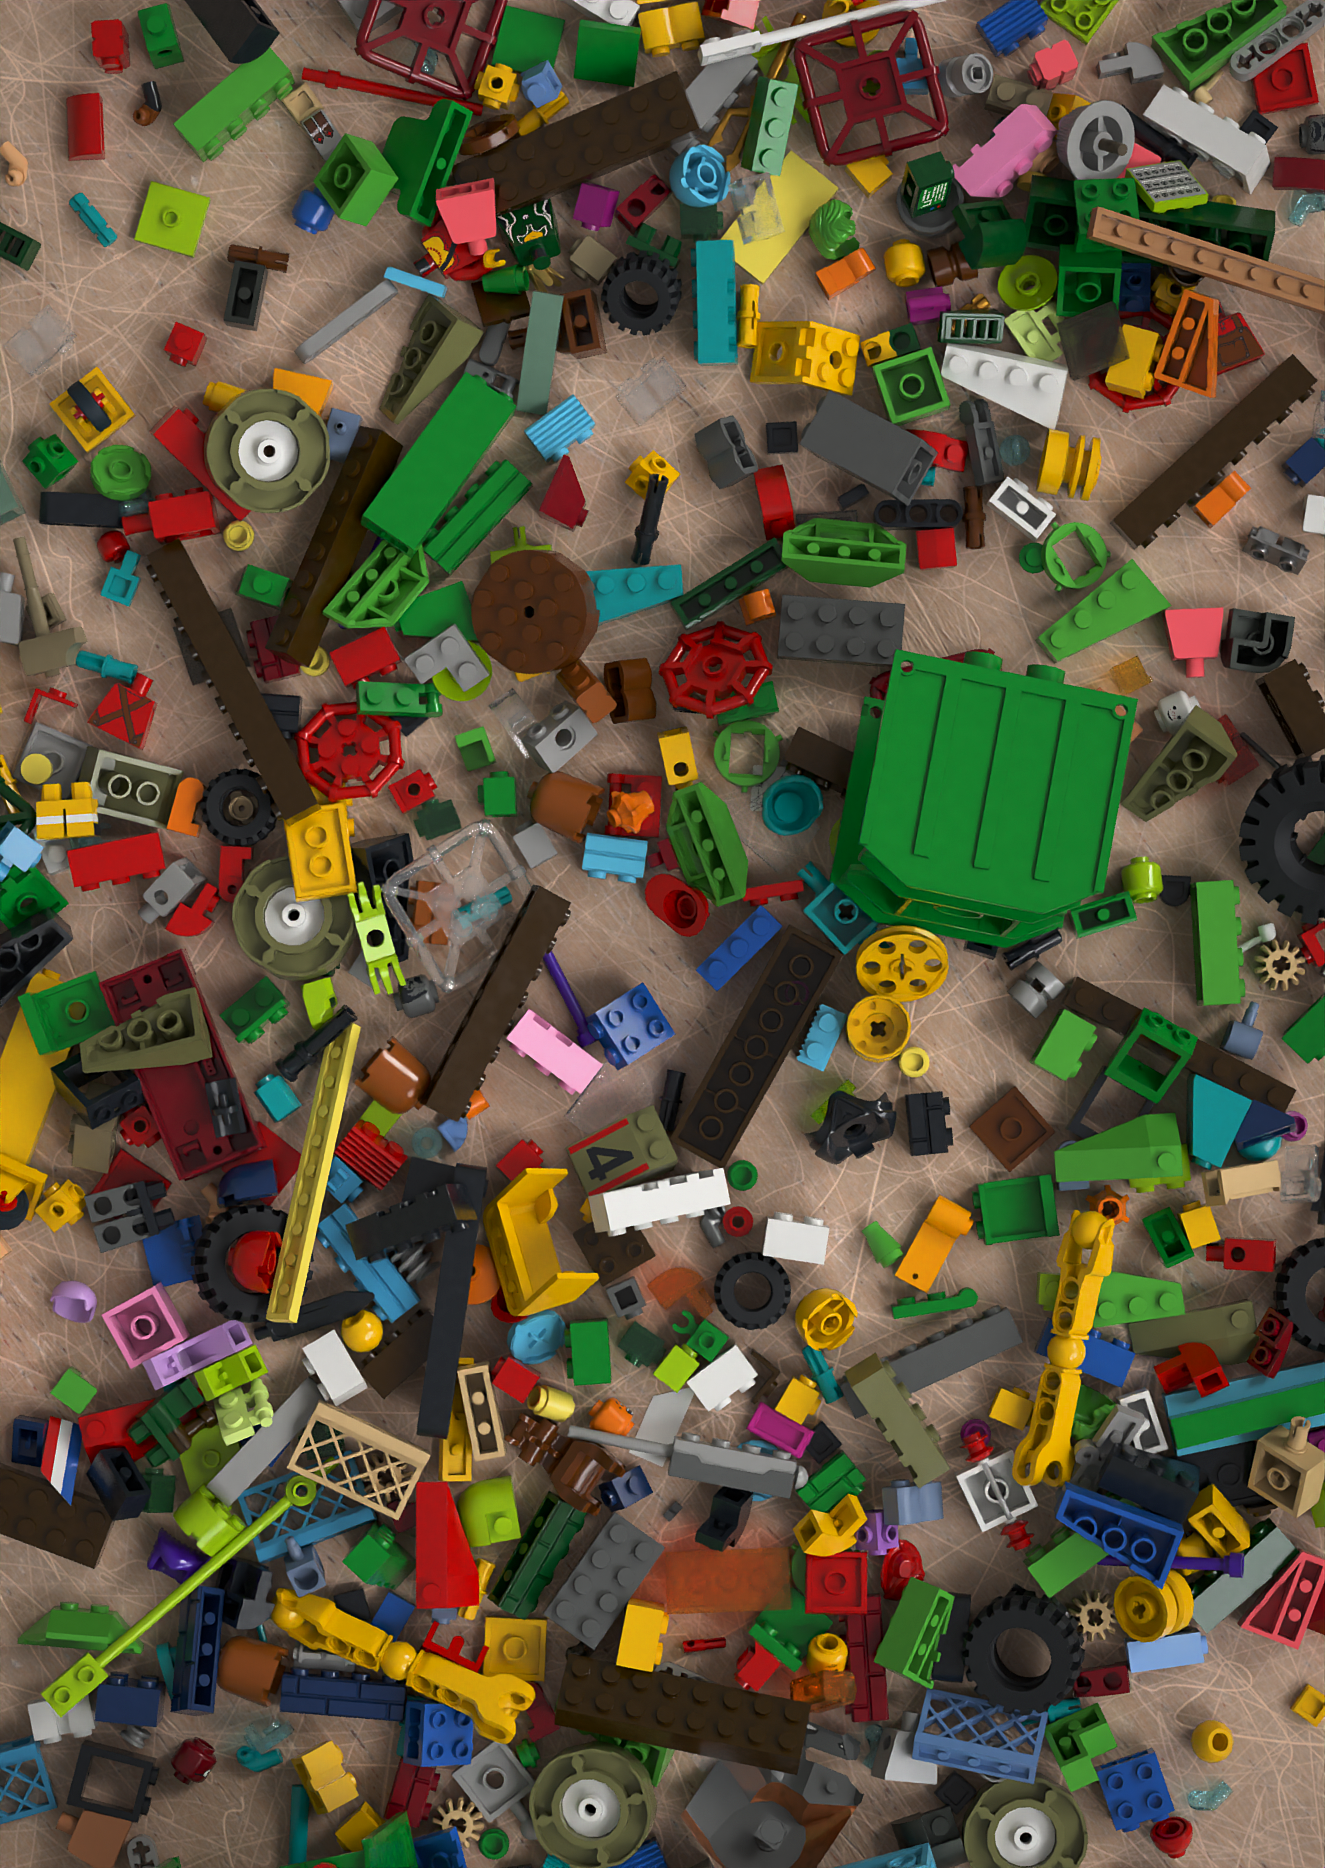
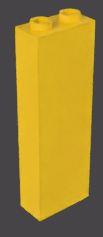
[0,968,86,1165]

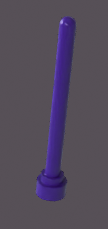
[543,951,598,1048]
[1097,1552,1244,1578]

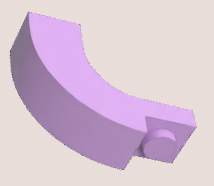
[142,1320,253,1391]

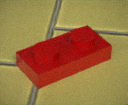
[742,879,804,907]

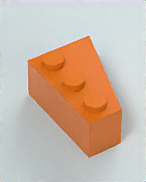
[1153,289,1219,398]

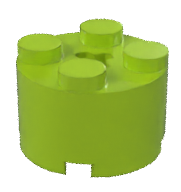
[173,1483,246,1557]

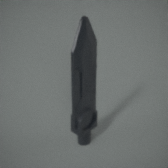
[254,1291,375,1342]

